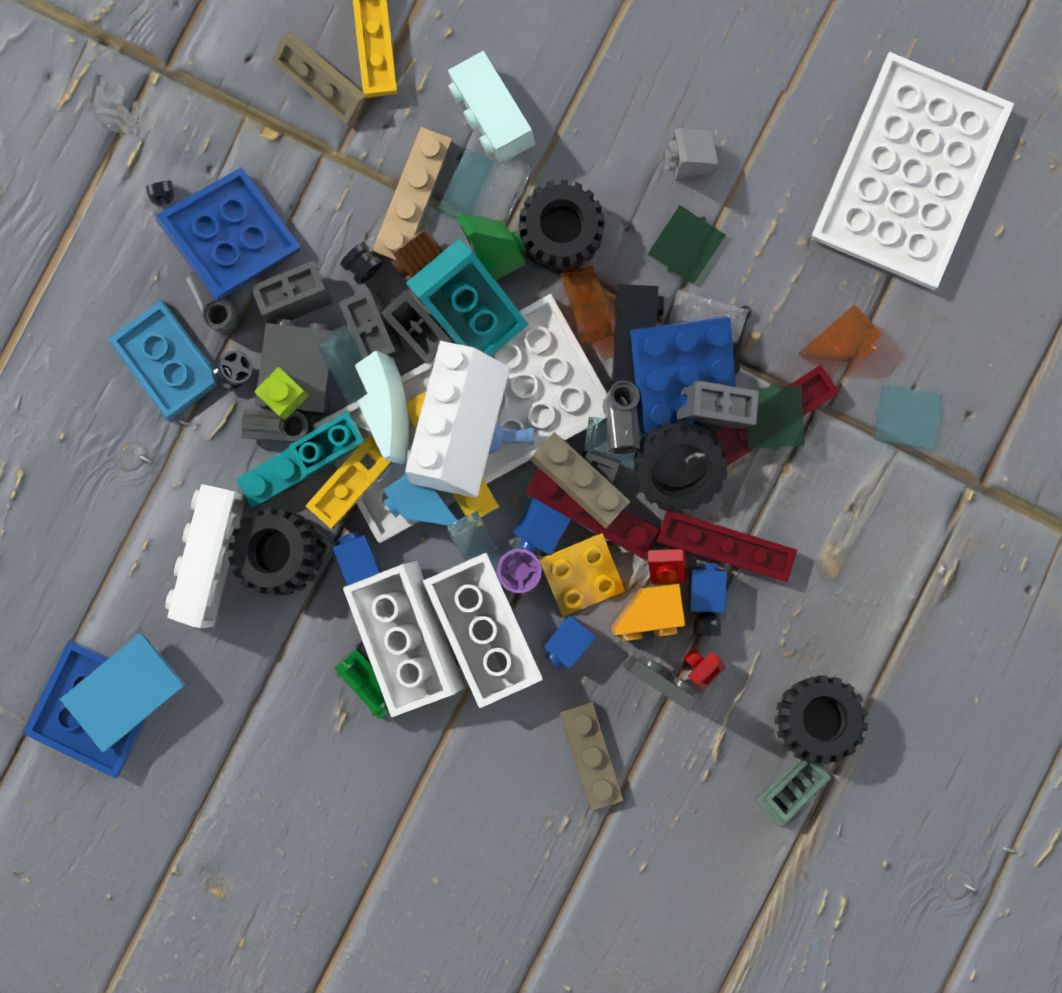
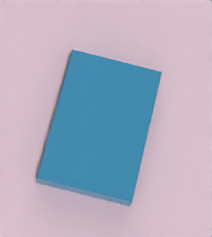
[107,300,217,421]
[60,633,186,753]

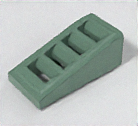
[755,759,832,826]

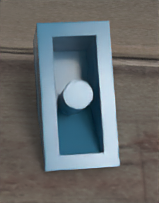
[383,474,459,527]

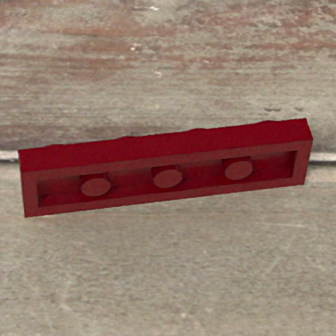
[715,364,840,467]
[524,467,659,559]
[656,509,797,582]

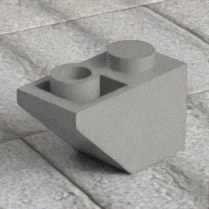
[665,128,718,180]

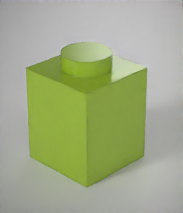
[254,367,309,420]

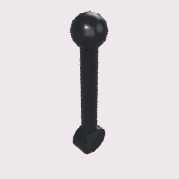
[733,305,752,374]

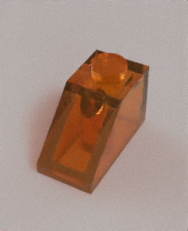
[560,266,613,344]
[799,304,882,362]

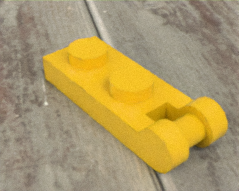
[306,435,393,529]

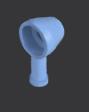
[489,423,534,454]

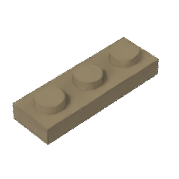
[271,31,366,125]
[530,432,630,529]
[560,701,623,811]

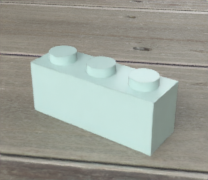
[448,51,535,165]

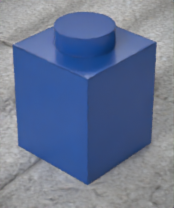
[513,497,571,555]
[333,531,382,586]
[687,563,727,613]
[543,615,596,669]

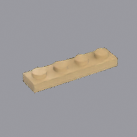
[372,127,453,261]

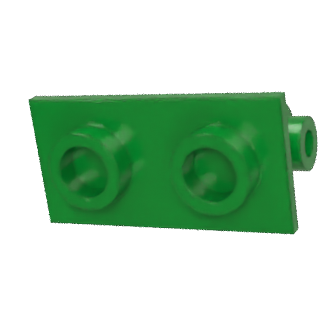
[334,648,389,720]

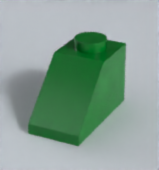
[456,214,526,281]

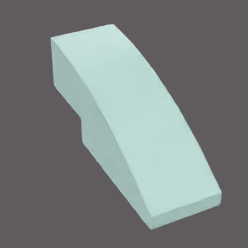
[355,351,409,465]

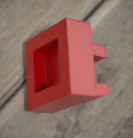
[684,649,726,692]

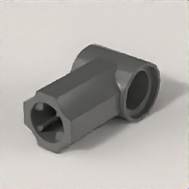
[185,271,241,335]
[602,380,640,454]
[241,409,313,443]

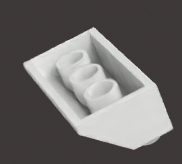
[405,341,510,498]
[165,484,246,628]
[423,553,543,708]
[343,561,465,717]

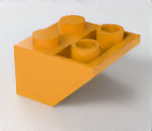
[611,584,685,641]

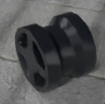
[340,242,383,285]
[212,350,253,390]

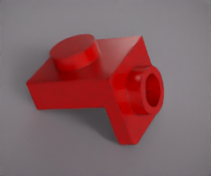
[648,549,686,584]

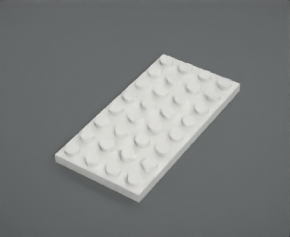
[314,294,607,544]

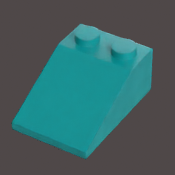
[406,239,529,357]

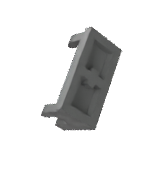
[251,260,333,324]
[339,288,405,359]
[677,380,759,429]

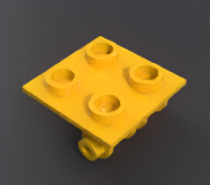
[539,533,625,617]

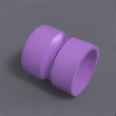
[497,548,542,593]

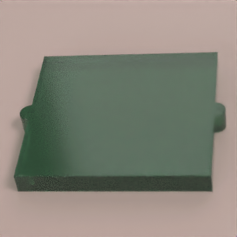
[647,205,726,285]
[746,384,805,451]

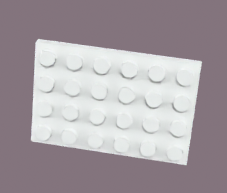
[810,52,1014,290]

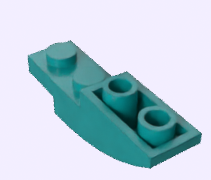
[236,411,365,509]

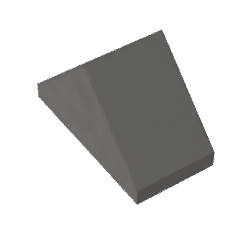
[381,290,452,364]

